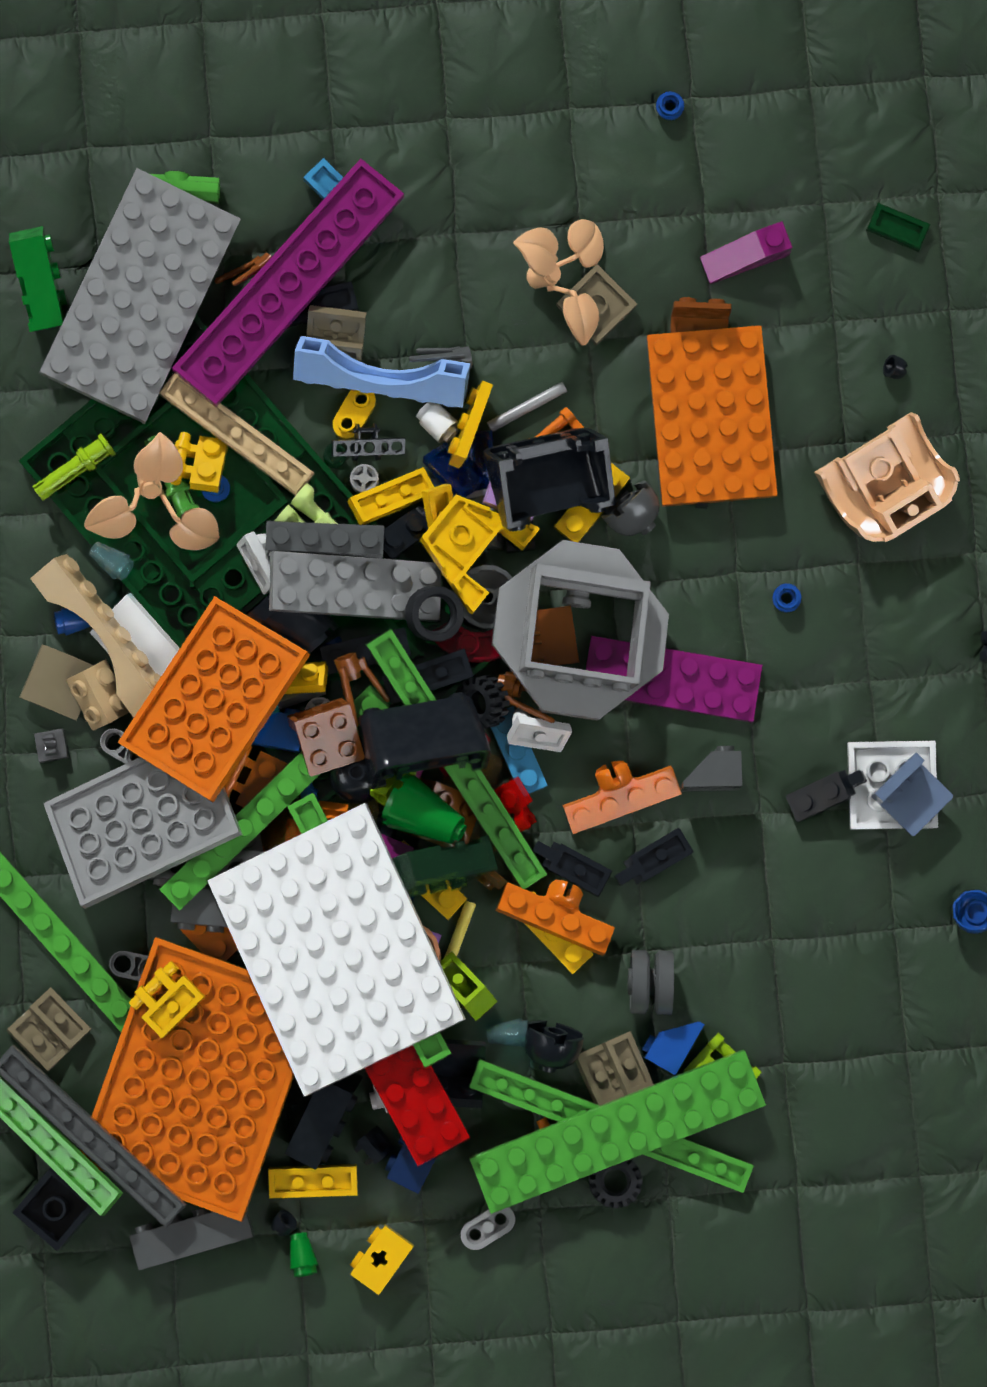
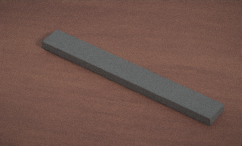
[0,1045,187,1228]

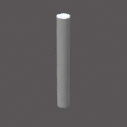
[486,382,567,432]

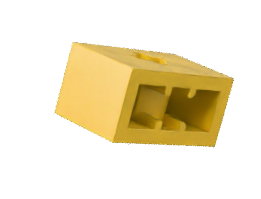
[350,1224,414,1295]

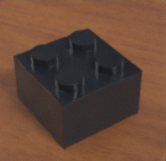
[12,1167,94,1251]

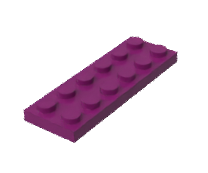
[586,636,763,723]

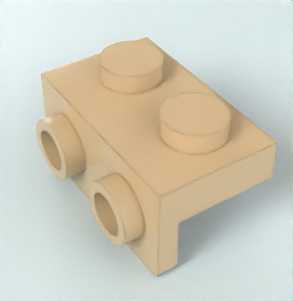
[67,659,129,730]

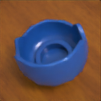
[953,890,987,934]

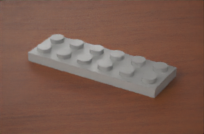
[269,551,441,622]

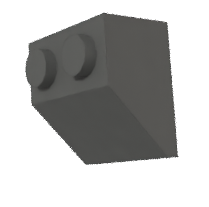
[680,746,742,792]

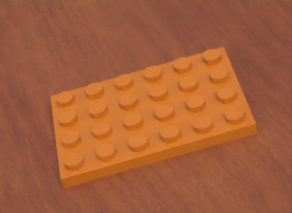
[647,325,778,507]
[117,596,310,803]

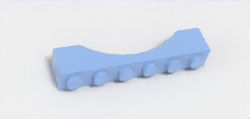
[293,336,470,408]

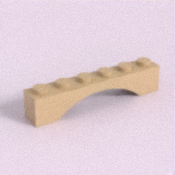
[30,554,161,717]

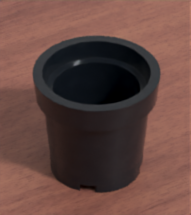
[247,595,339,654]

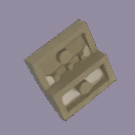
[306,305,367,362]
[19,644,93,721]
[6,988,91,1073]
[575,1031,654,1105]

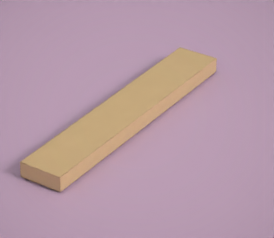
[159,373,314,496]

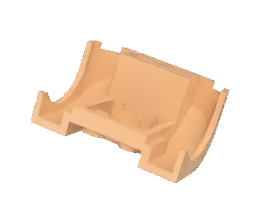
[814,412,960,542]

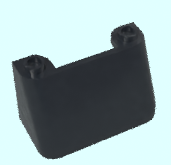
[483,428,616,531]
[358,692,491,789]

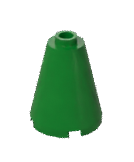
[382,773,467,844]

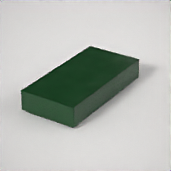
[866,203,931,252]

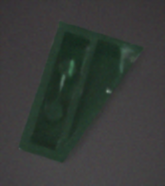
[392,835,498,897]

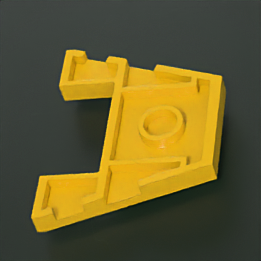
[420,494,540,615]

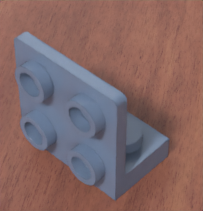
[871,752,953,837]

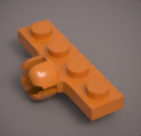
[562,761,682,834]
[495,880,615,956]

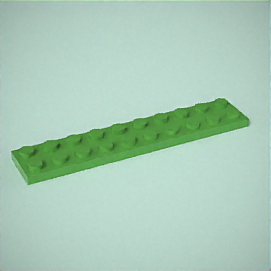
[469,1049,766,1214]

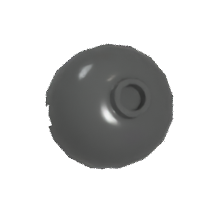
[602,480,660,536]

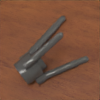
[409,346,473,369]

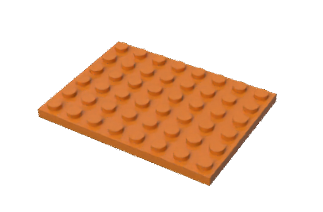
[80,937,294,1222]

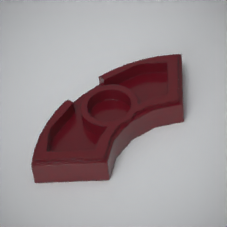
[433,623,501,663]

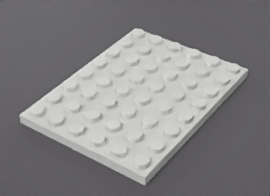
[207,803,466,1096]

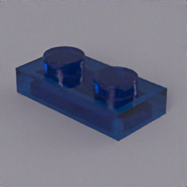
[423,442,482,498]

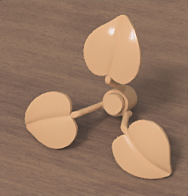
[513,219,604,346]
[84,432,220,550]

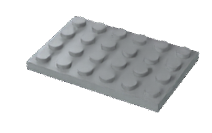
[43,757,243,909]

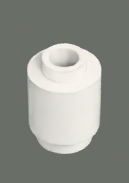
[416,402,459,443]

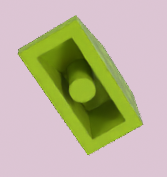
[441,951,498,1021]

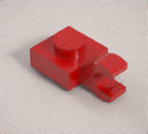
[493,776,537,832]

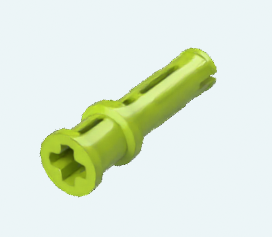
[32,433,116,501]

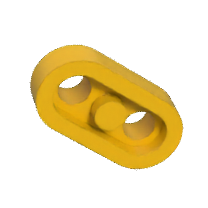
[333,389,376,439]

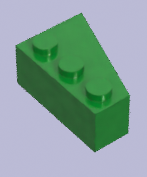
[9,226,68,332]

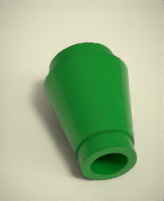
[290,1232,319,1278]

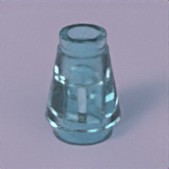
[89,542,134,580]
[487,1018,529,1047]

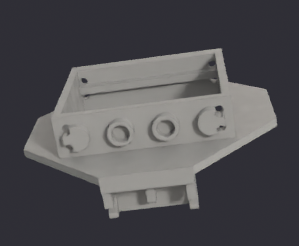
[492,540,669,721]

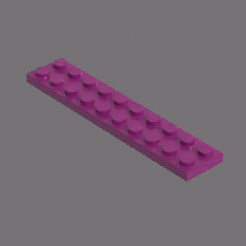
[172,158,404,407]

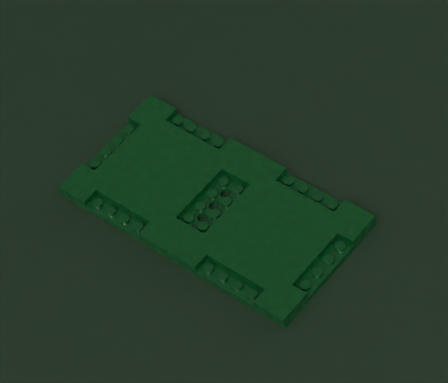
[18,315,493,802]

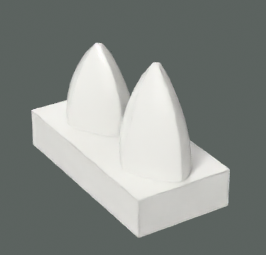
[236,531,270,595]
[507,708,572,752]

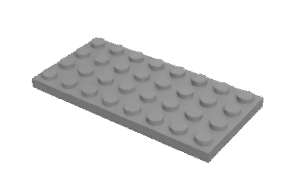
[39,168,241,424]

